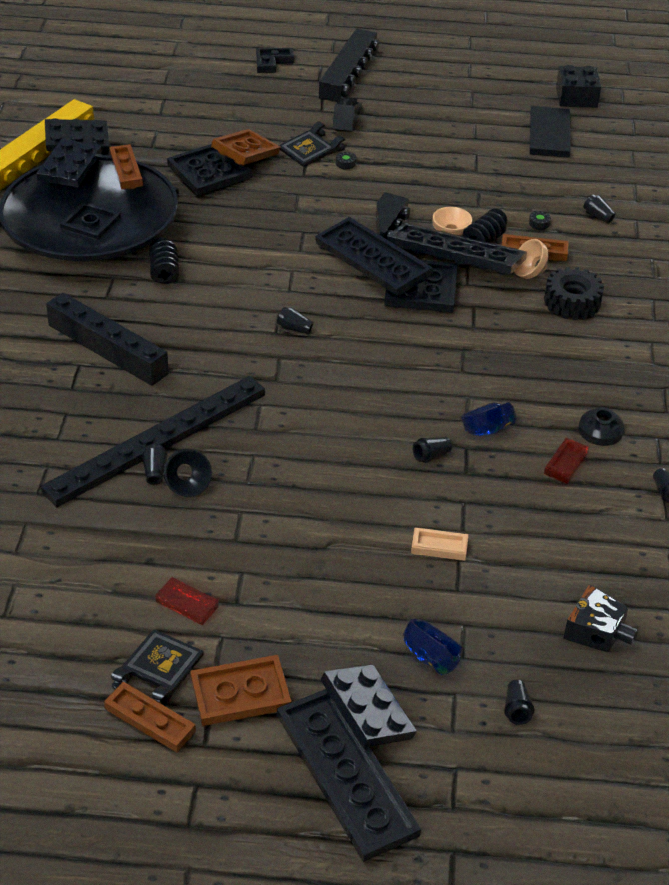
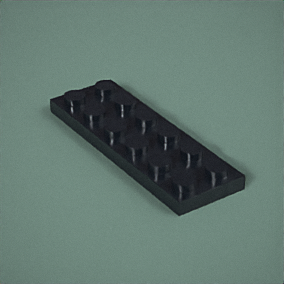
[315,217,433,296]
[386,222,527,275]
[277,689,421,862]

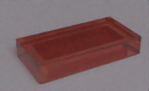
[544,438,589,484]
[155,577,219,625]

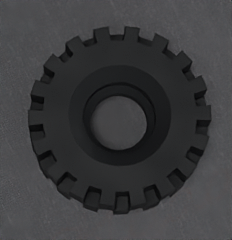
[544,267,604,320]

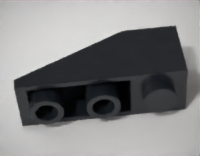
[332,97,362,131]
[376,192,410,239]

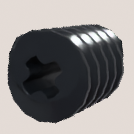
[463,208,507,243]
[149,237,179,284]

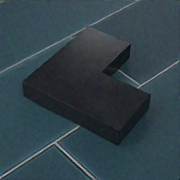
[256,48,294,73]

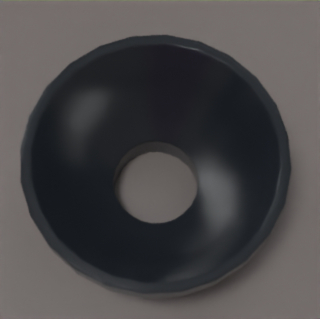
[578,407,624,446]
[163,449,212,497]

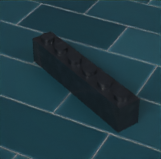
[319,28,379,103]
[46,292,169,386]

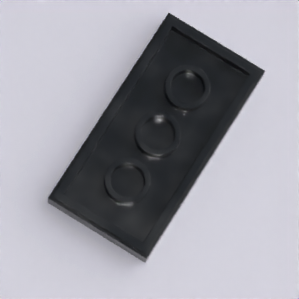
[529,106,571,158]

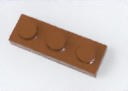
[109,144,143,190]
[502,234,569,261]
[104,682,196,753]

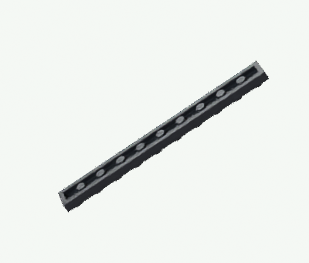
[41,376,265,508]

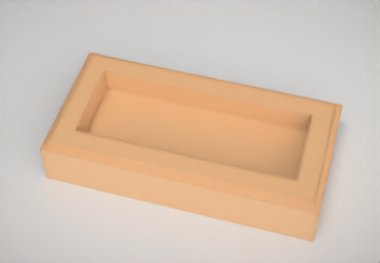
[411,528,468,561]

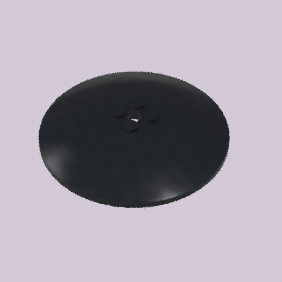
[0,155,178,261]

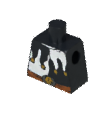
[563,584,638,652]

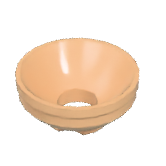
[432,207,472,236]
[514,239,548,279]

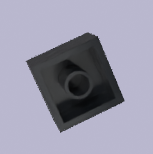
[556,65,601,108]

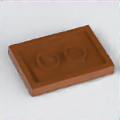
[211,129,280,165]
[190,655,292,726]

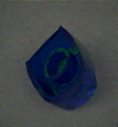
[461,402,517,436]
[403,619,462,675]

